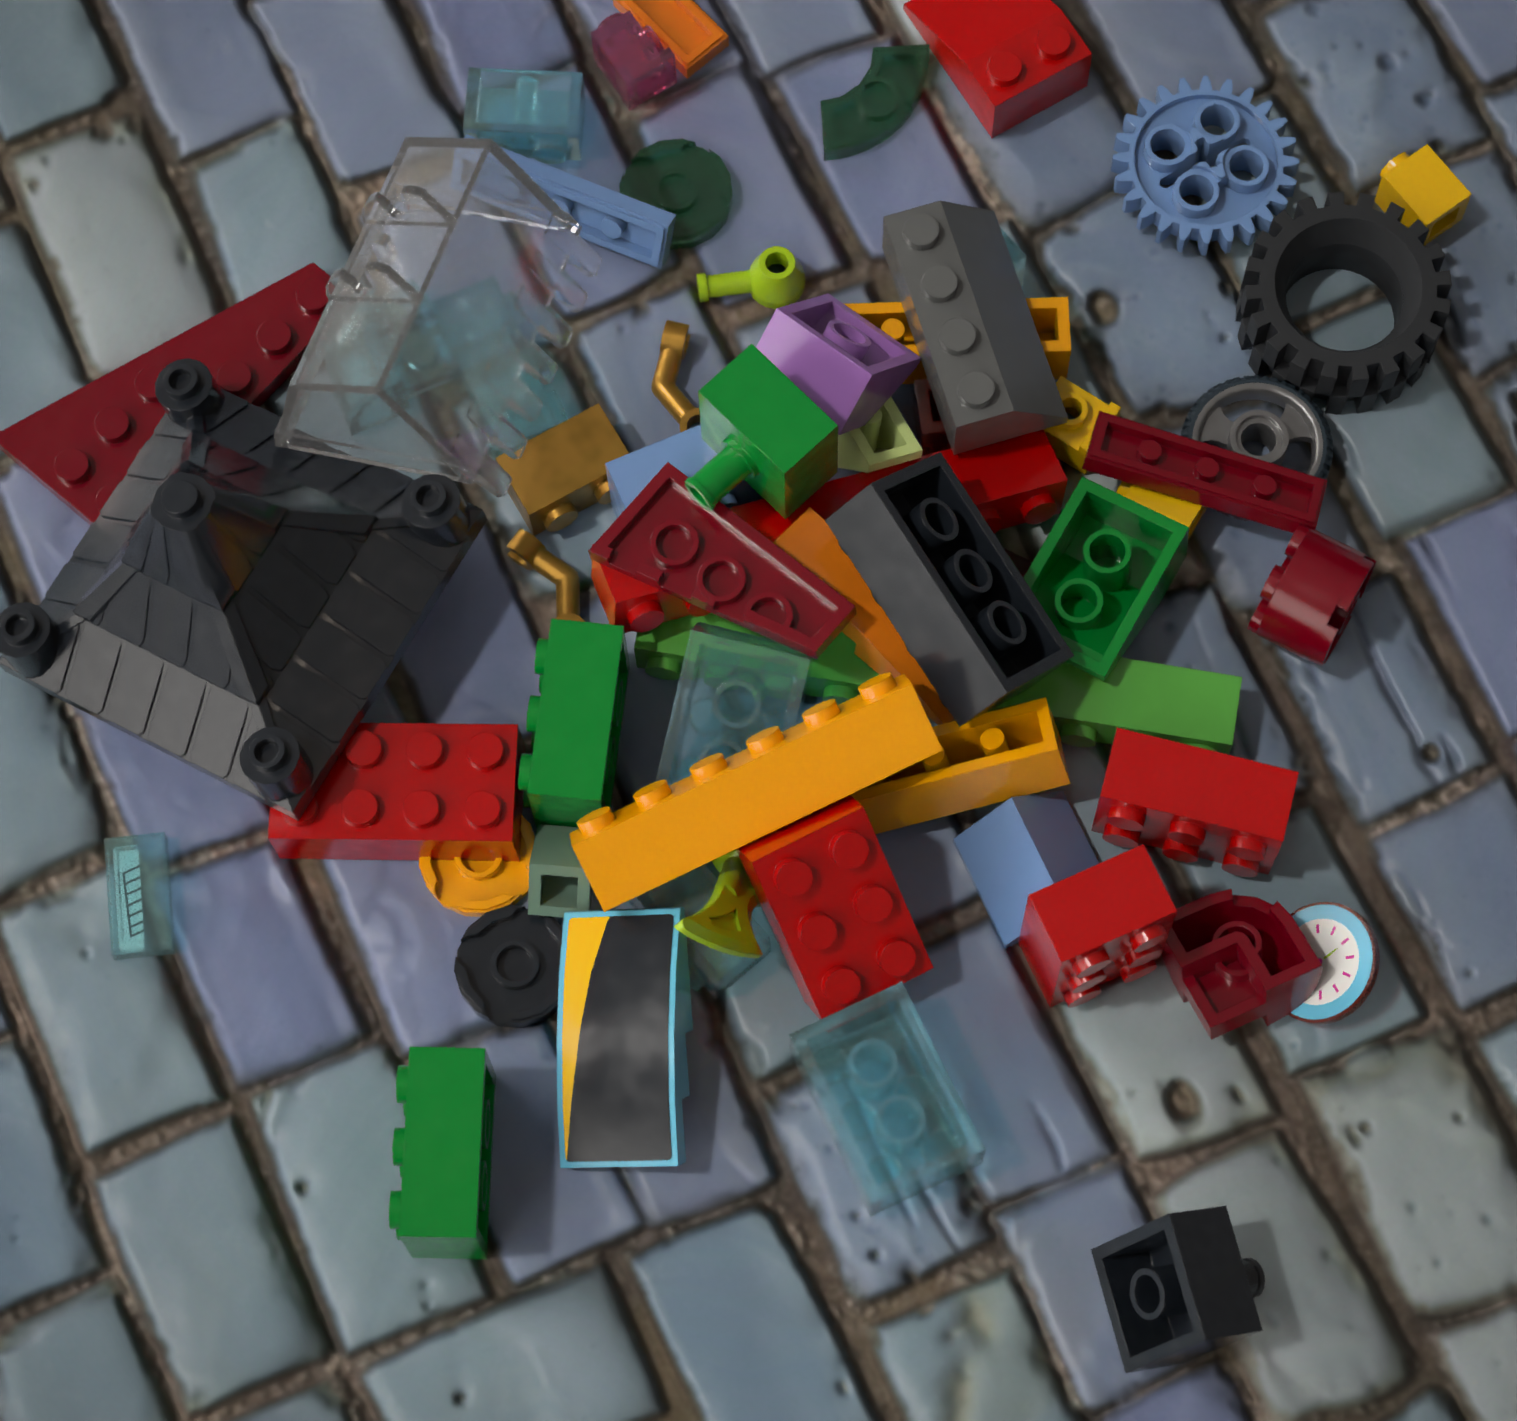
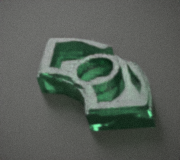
[820,44,930,161]

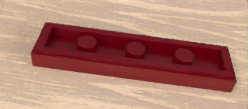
[1082,411,1328,533]

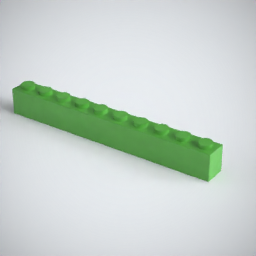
[634,613,1242,755]

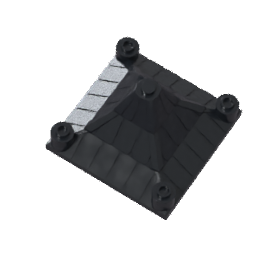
[0,358,488,821]

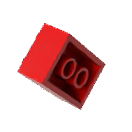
[1091,727,1299,877]
[736,795,934,1024]
[1018,844,1177,1008]

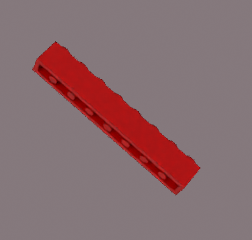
[591,429,1068,633]

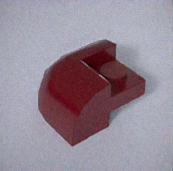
[1161,889,1322,1040]

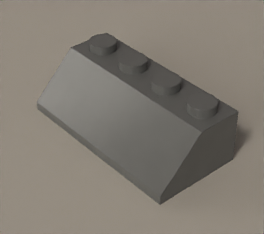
[882,200,1068,455]

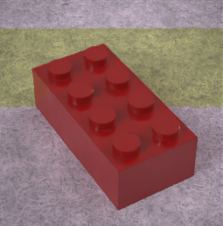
[268,723,526,862]

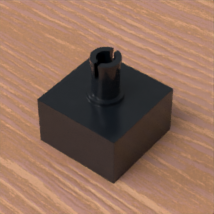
[1091,1206,1265,1373]

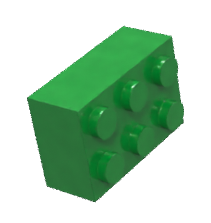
[518,619,630,828]
[389,1047,496,1259]

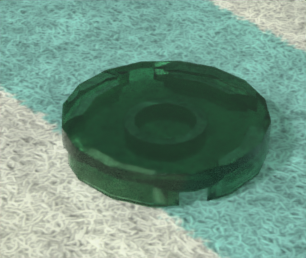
[619,138,733,250]

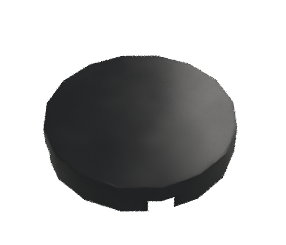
[454,905,563,1028]

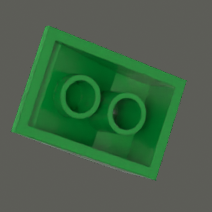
[1024,477,1189,681]

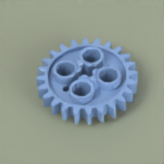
[1111,76,1299,255]

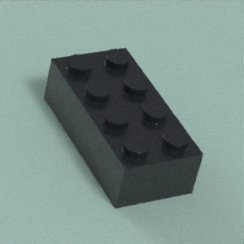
[825,452,1074,727]

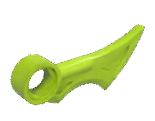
[674,850,763,958]

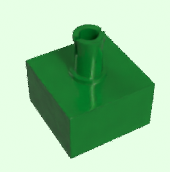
[685,344,838,519]

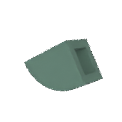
[528,824,593,918]

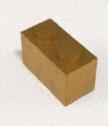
[495,403,629,536]

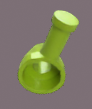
[696,246,805,309]

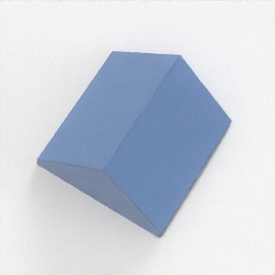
[953,791,1099,948]

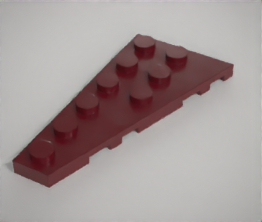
[0,262,358,526]

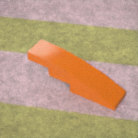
[773,507,955,725]

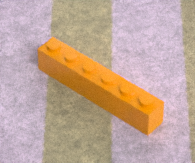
[569,672,943,912]

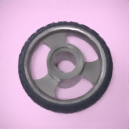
[1181,375,1333,522]

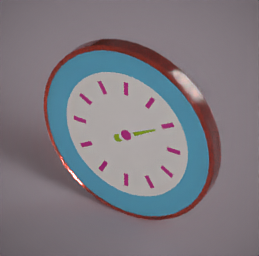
[1289,901,1380,1025]

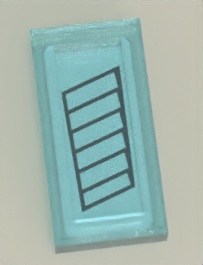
[104,832,176,961]

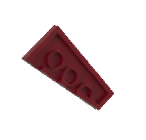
[588,462,856,659]

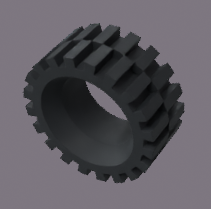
[1235,192,1452,415]

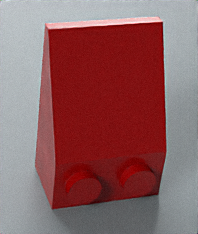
[903,0,1092,138]

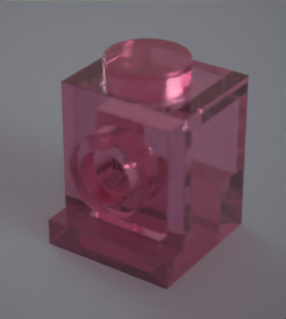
[591,11,677,110]

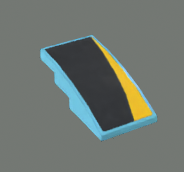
[557,907,693,1168]

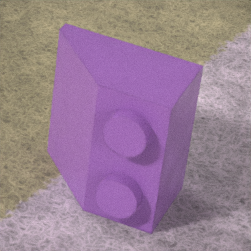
[756,293,921,435]

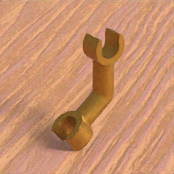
[651,320,700,432]
[506,528,585,630]

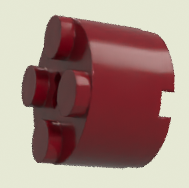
[1247,523,1377,667]

